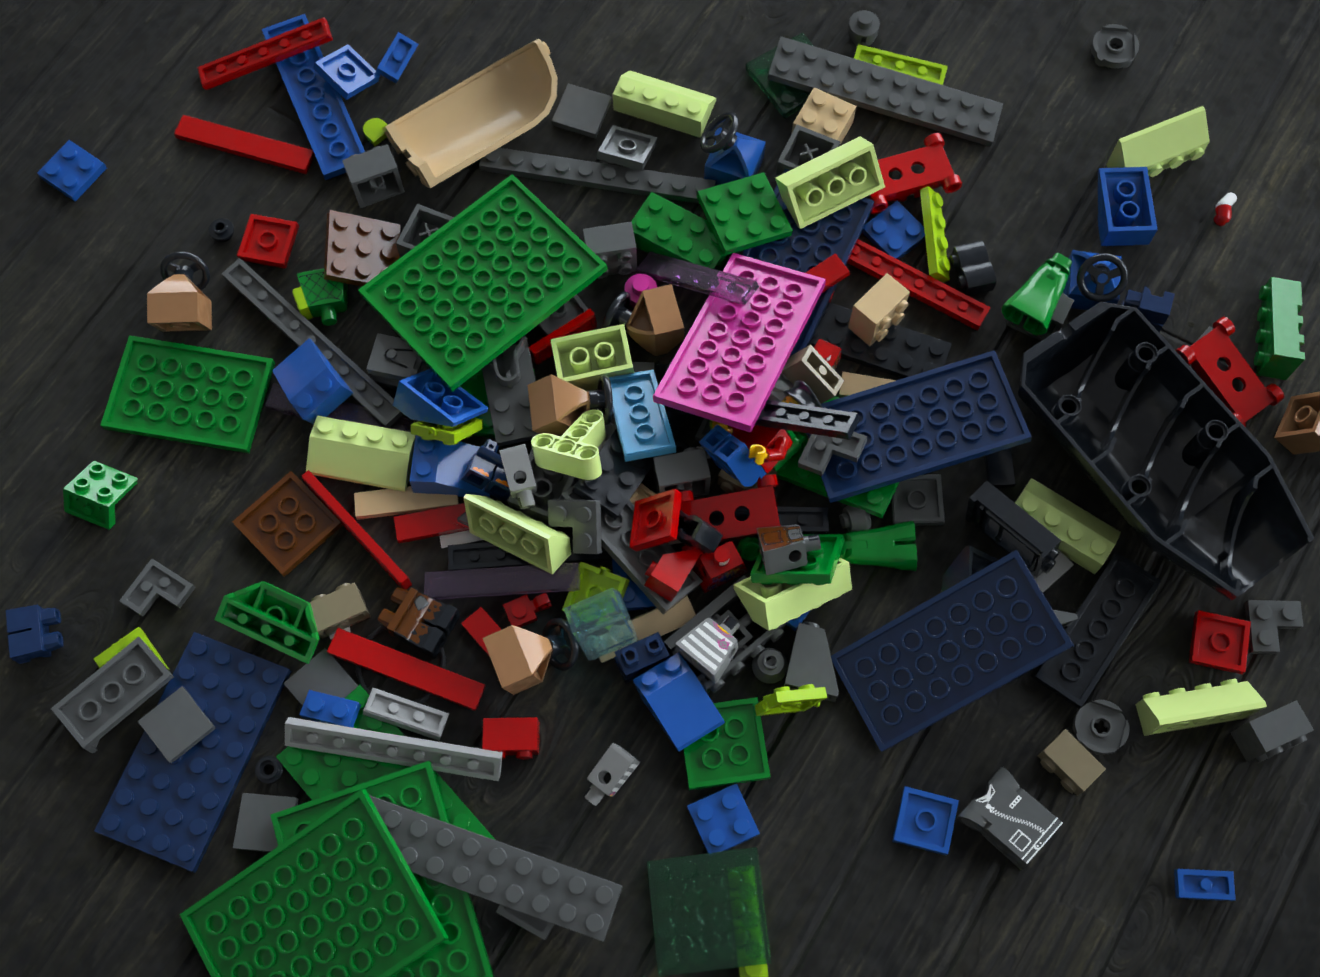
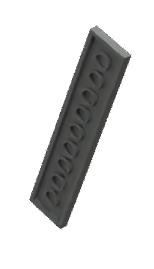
[767,37,1003,147]
[369,795,623,942]

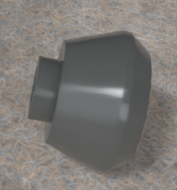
[839,505,871,532]
[752,648,788,684]

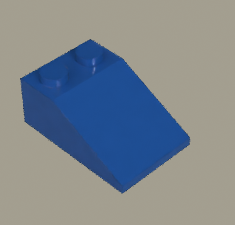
[1098,167,1157,246]
[272,338,353,425]
[393,369,488,427]
[410,435,490,498]
[633,652,725,752]

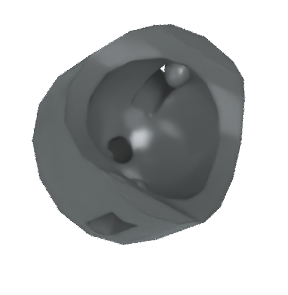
[848,10,880,46]

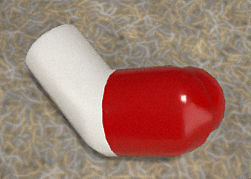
[1214,193,1237,226]

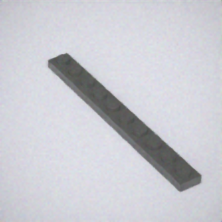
[479,148,716,204]
[222,258,404,428]

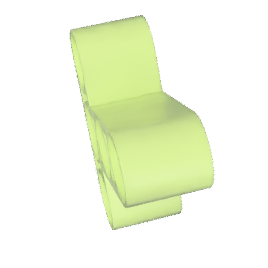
[531,409,607,480]

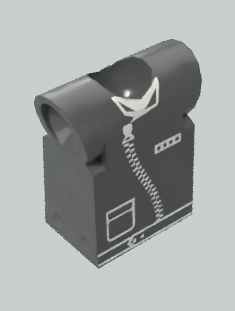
[957,767,1063,870]

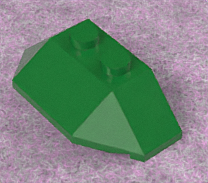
[214,581,319,664]

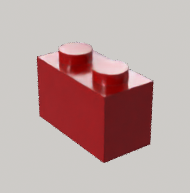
[482,717,539,760]

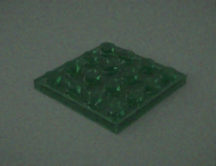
[647,847,772,977]

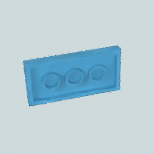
[609,369,676,462]

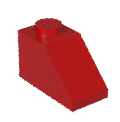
[644,549,702,602]

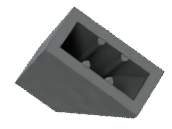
[784,622,839,702]

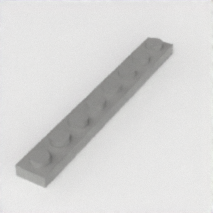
[285,717,503,781]

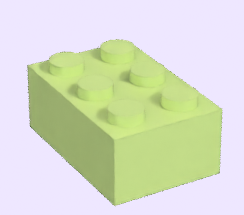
[550,324,634,391]

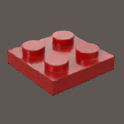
[237,214,299,269]
[629,489,682,552]
[1189,610,1251,675]

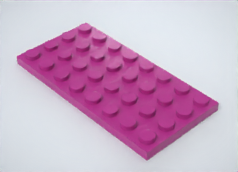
[653,253,826,432]

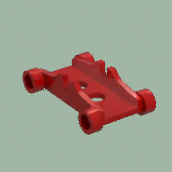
[869,133,962,214]
[1175,317,1284,427]
[680,474,781,556]

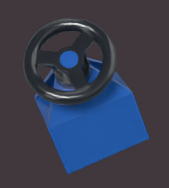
[700,112,766,185]
[1064,250,1128,310]

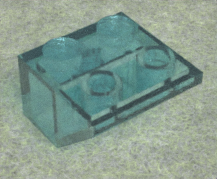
[564,588,639,661]

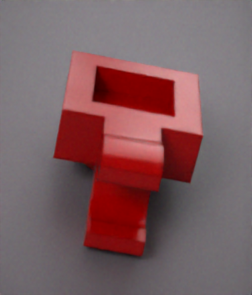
[503,593,552,628]

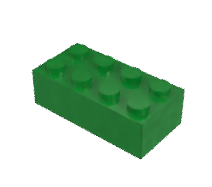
[631,192,731,286]

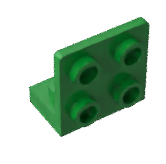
[63,461,137,530]

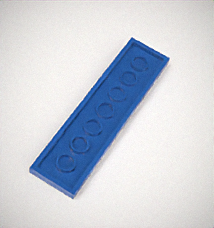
[262,14,365,180]

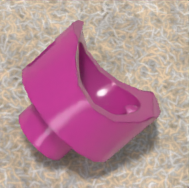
[624,274,657,308]

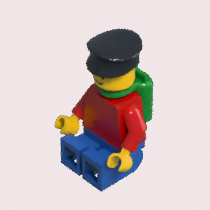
[699,380,823,487]

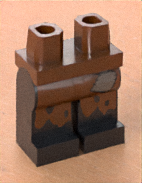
[378,587,460,659]

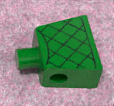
[297,268,348,326]

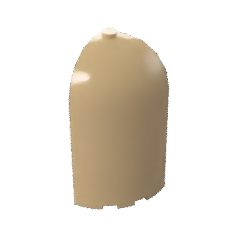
[382,39,558,188]

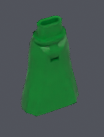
[1001,253,1072,336]
[840,521,917,571]

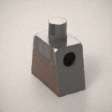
[757,525,821,575]

